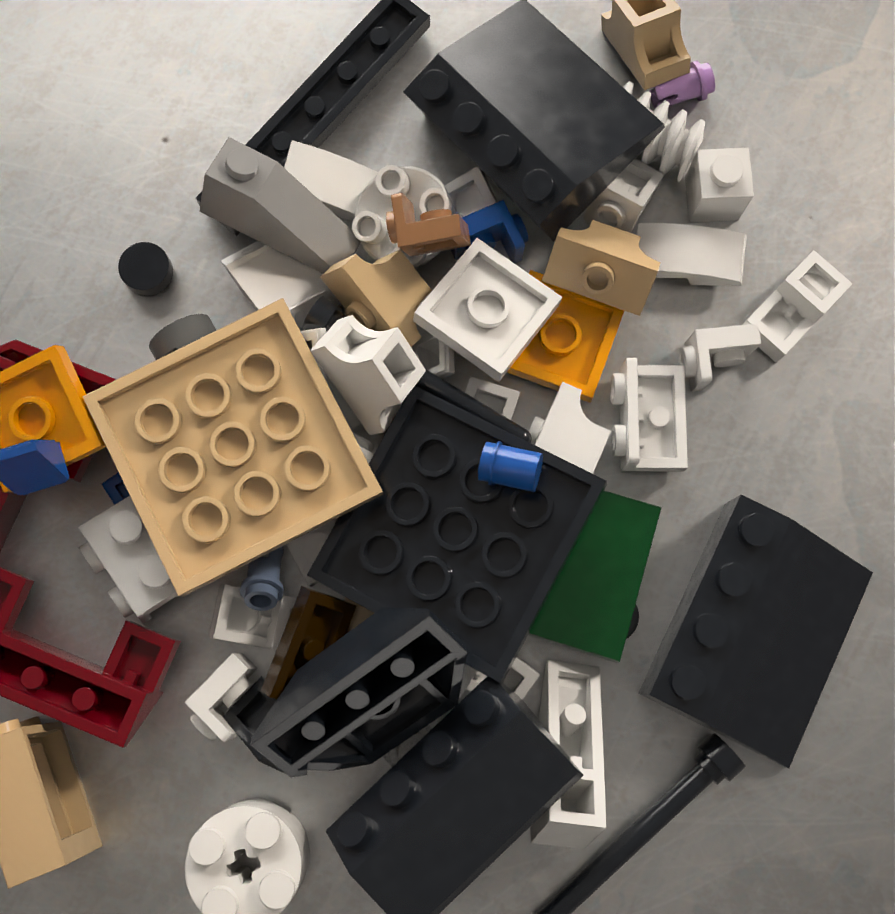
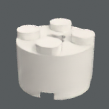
[185,798,310,914]

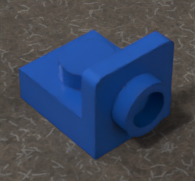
[450,200,529,264]

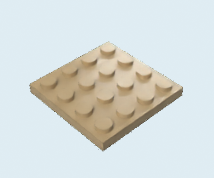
[82,298,383,597]

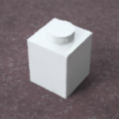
[685,147,754,223]

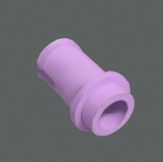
[649,61,715,109]

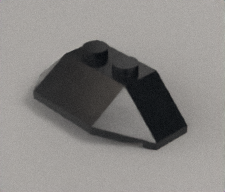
[250,608,468,778]

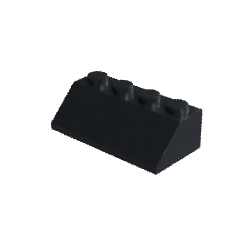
[326,676,584,914]

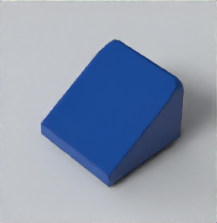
[0,439,69,495]

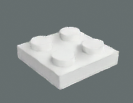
[413,238,562,382]

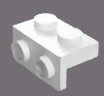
[610,358,688,472]
[78,496,178,624]

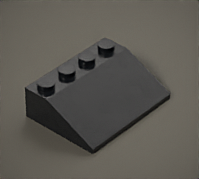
[403,0,665,242]
[638,495,873,768]

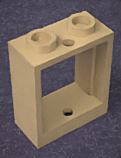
[0,716,103,889]

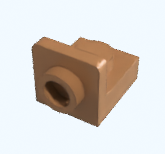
[386,193,471,257]

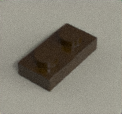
[261,586,356,699]

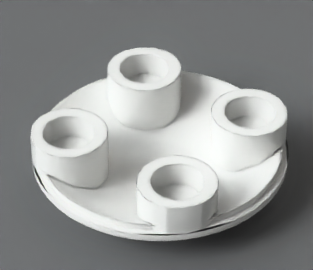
[352,165,454,268]

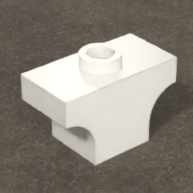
[310,315,426,435]
[529,382,611,474]

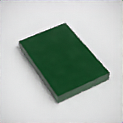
[528,491,662,663]

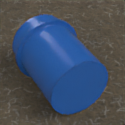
[478,441,543,492]

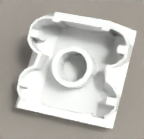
[221,241,345,331]

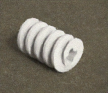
[624,81,705,183]

